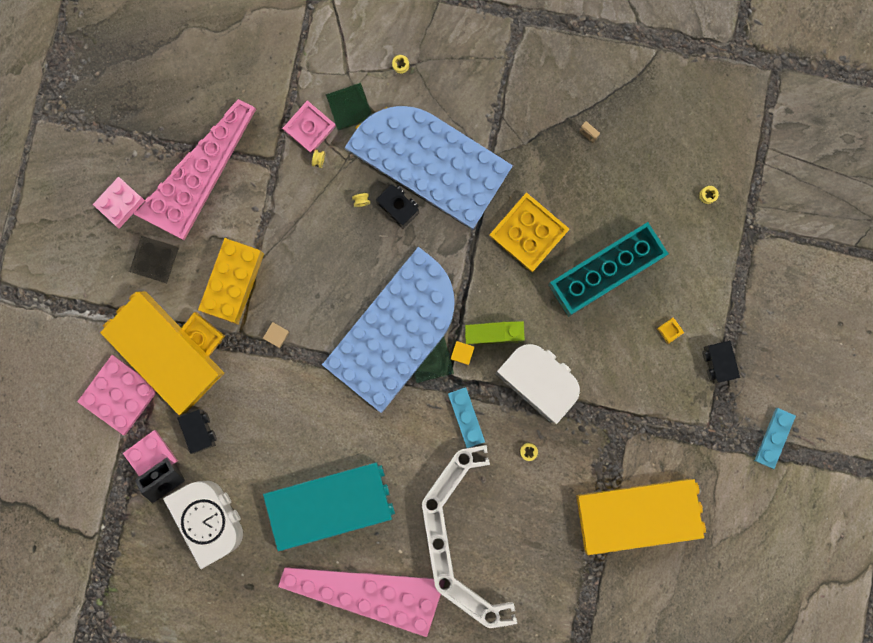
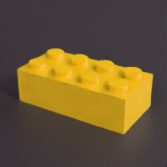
[198,238,264,325]

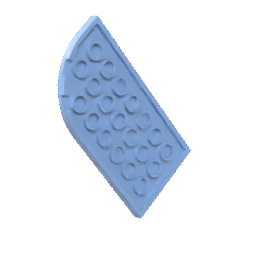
[345,106,513,230]
[322,247,455,413]

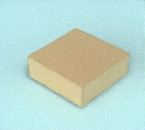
[579,121,600,143]
[263,322,290,348]

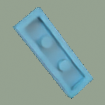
[448,387,485,448]
[754,408,796,469]

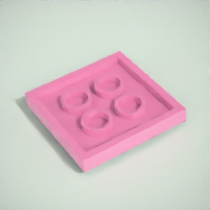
[77,355,157,435]

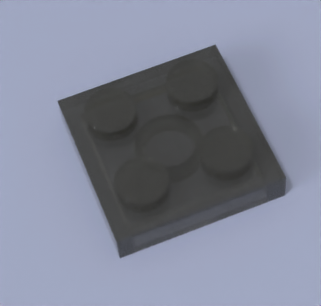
[129,236,179,284]

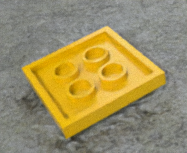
[489,192,570,273]

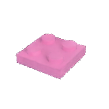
[282,101,336,154]
[93,177,145,229]
[123,430,178,476]

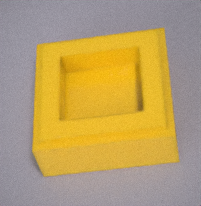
[657,317,684,344]
[450,341,474,365]

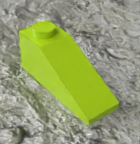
[465,321,525,344]

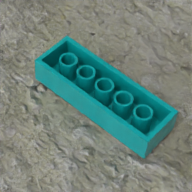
[548,222,669,317]

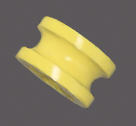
[392,55,409,74]
[312,150,325,168]
[699,186,719,204]
[352,193,370,207]
[520,443,538,461]

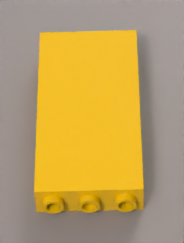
[100,291,225,415]
[576,479,706,555]

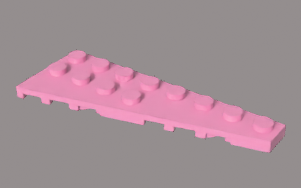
[134,99,256,240]
[278,567,445,637]

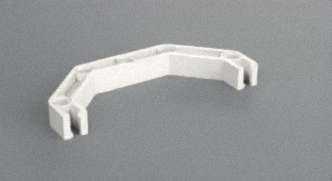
[422,445,517,628]

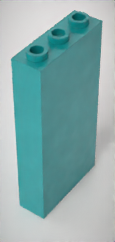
[263,462,395,552]

